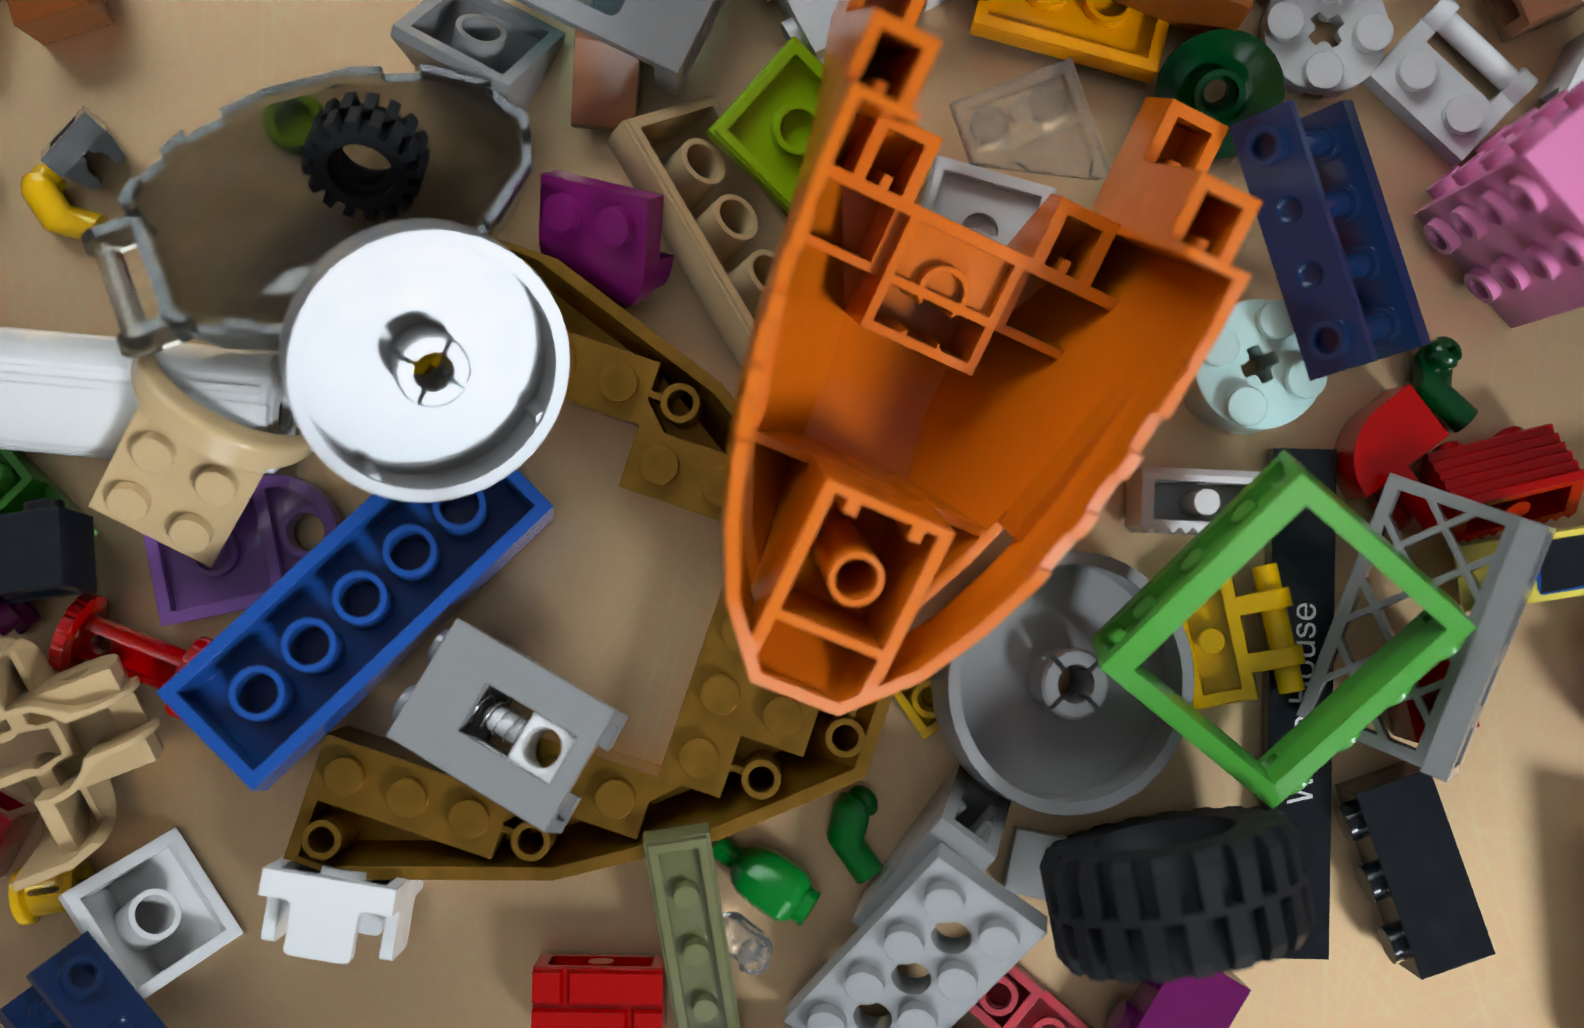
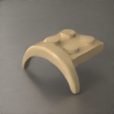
[88,340,313,568]

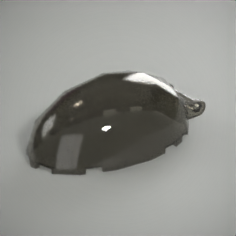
[81,64,532,358]

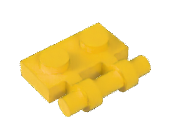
[1182,563,1306,709]

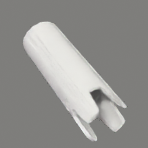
[0,326,297,474]

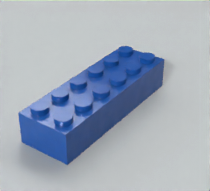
[156,469,554,791]

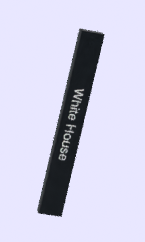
[1261,448,1337,960]

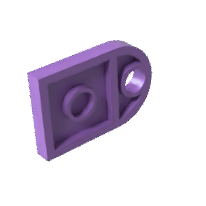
[143,475,342,627]

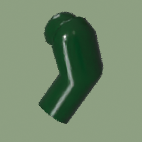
[1413,336,1478,433]

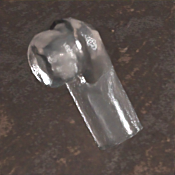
[723,911,773,975]

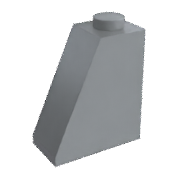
[852,762,1011,928]

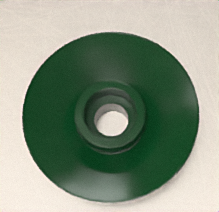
[1154,28,1285,159]

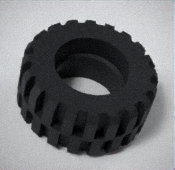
[1039,806,1316,984]

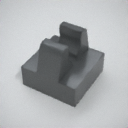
[40,105,125,189]

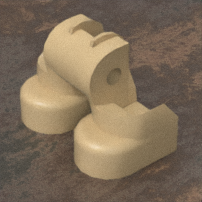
[0,637,164,891]

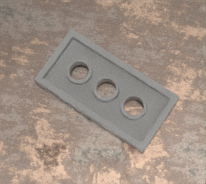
[783,842,1047,1028]

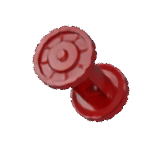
[48,593,214,720]

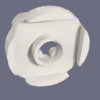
[1259,0,1394,98]

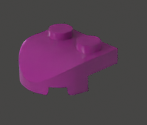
[539,170,674,308]

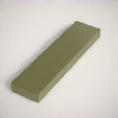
[643,822,741,1028]

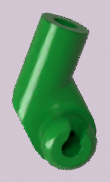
[827,785,883,884]

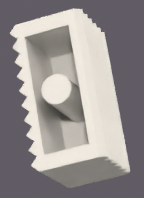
[1124,466,1260,536]

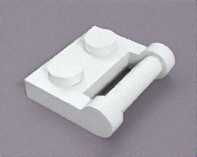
[1362,0,1539,167]

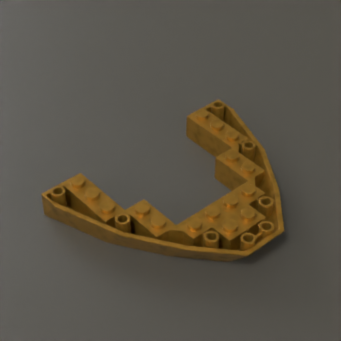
[283,238,894,881]

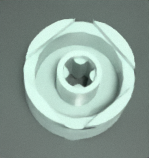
[1182,299,1327,435]

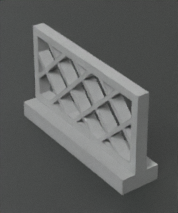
[1296,473,1557,783]

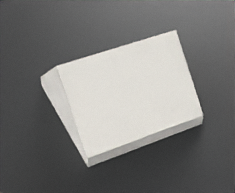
[58,827,243,999]

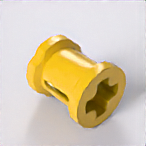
[8,858,96,926]

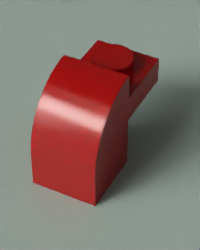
[1334,384,1449,534]

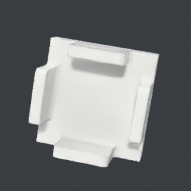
[258,856,424,964]

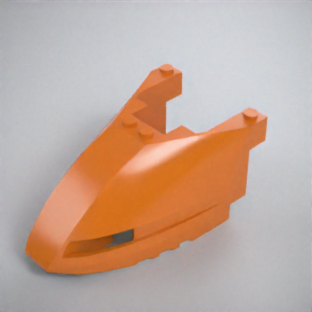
[721,0,1263,716]

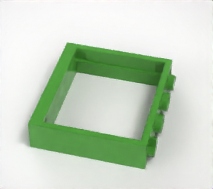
[1090,449,1477,809]

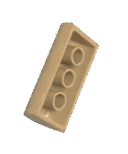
[608,94,787,368]

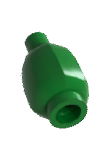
[713,837,822,926]

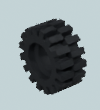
[301,92,430,221]

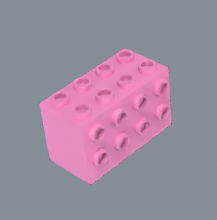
[1414,80,1584,329]

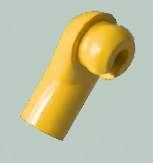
[21,163,109,245]

